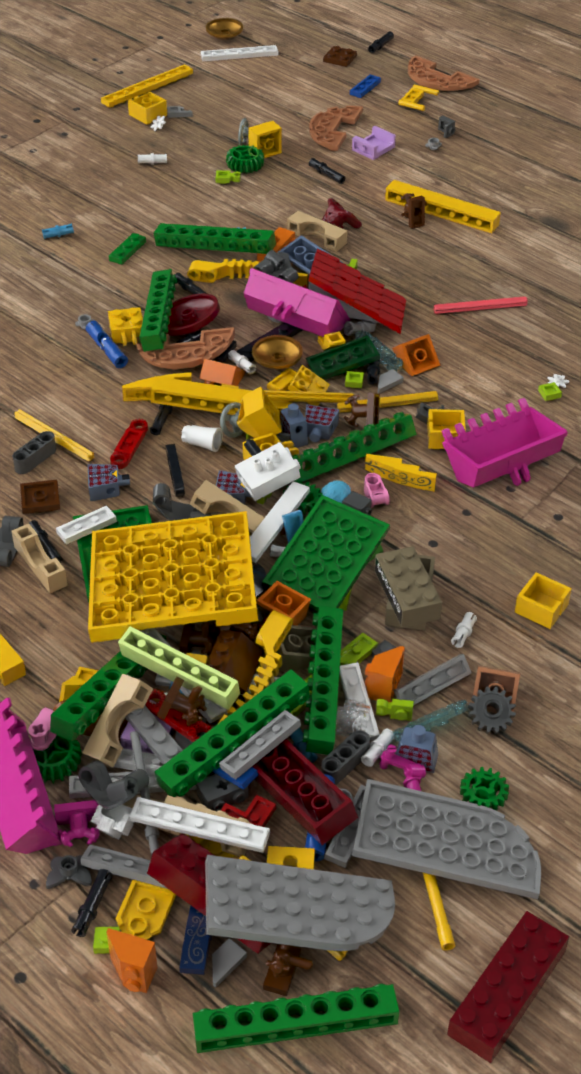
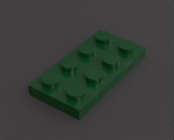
[306,335,381,380]

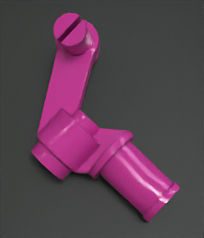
[379,744,426,791]

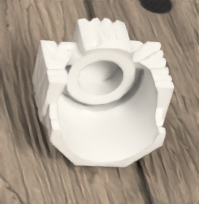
[90,804,135,840]

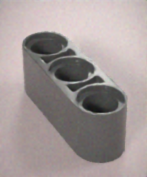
[12,431,56,474]
[321,730,370,785]

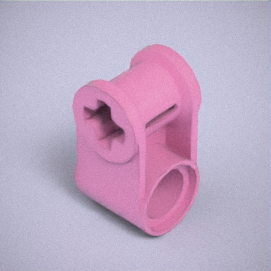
[364,473,390,508]
[28,707,57,751]

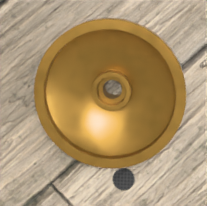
[206,18,243,40]
[252,335,303,369]

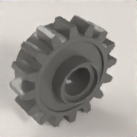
[468,686,516,735]

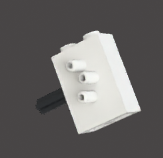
[235,439,301,501]

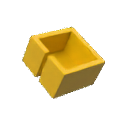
[427,409,466,449]
[514,572,572,629]

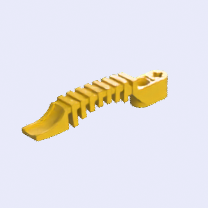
[187,259,308,287]
[217,610,293,748]

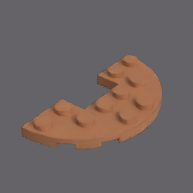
[408,55,480,91]
[309,105,363,151]
[136,327,235,370]

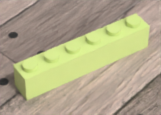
[118,626,240,710]

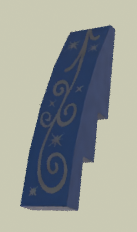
[179,906,212,975]

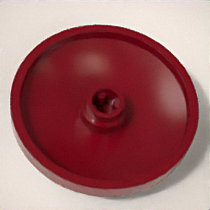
[166,293,220,336]

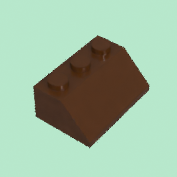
[206,630,263,695]

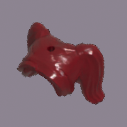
[322,198,362,229]

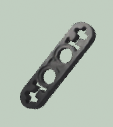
[166,444,185,497]

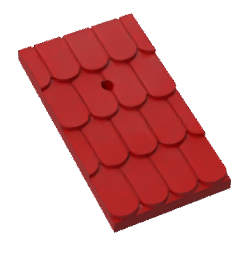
[308,248,406,335]

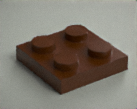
[323,46,357,67]
[20,479,60,514]

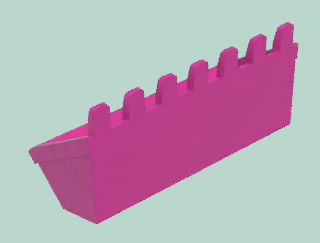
[244,268,351,337]
[442,398,568,488]
[0,698,63,854]

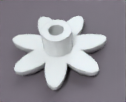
[151,116,166,131]
[547,374,569,388]

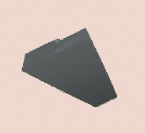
[253,250,299,283]
[153,483,211,521]
[0,516,23,567]
[78,760,150,810]

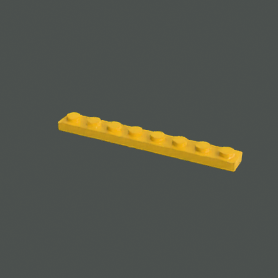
[101,64,193,108]

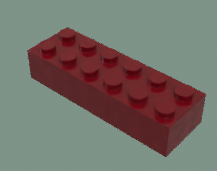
[252,739,358,845]
[147,833,271,954]
[447,911,570,1064]

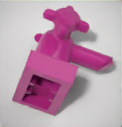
[54,800,100,847]

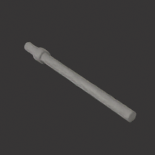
[130,731,159,855]

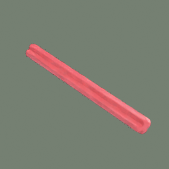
[434,296,528,314]

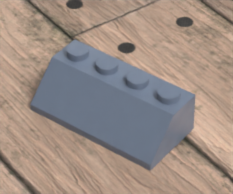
[278,235,343,274]

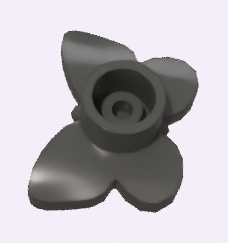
[46,855,92,889]

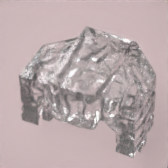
[335,699,371,737]

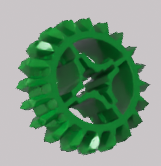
[226,144,264,174]
[30,735,82,784]

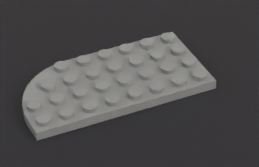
[352,779,541,900]
[205,855,395,951]

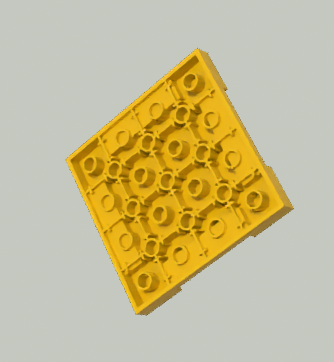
[88,511,258,643]

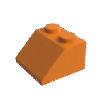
[392,334,440,376]
[199,359,246,386]
[256,581,311,626]
[365,646,405,702]
[106,928,158,993]

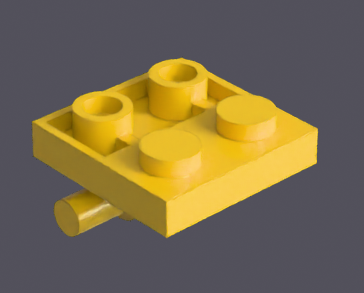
[287,365,330,406]

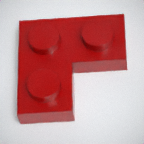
[220,795,277,827]

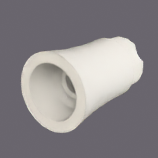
[181,425,223,452]

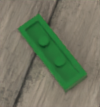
[109,233,146,265]

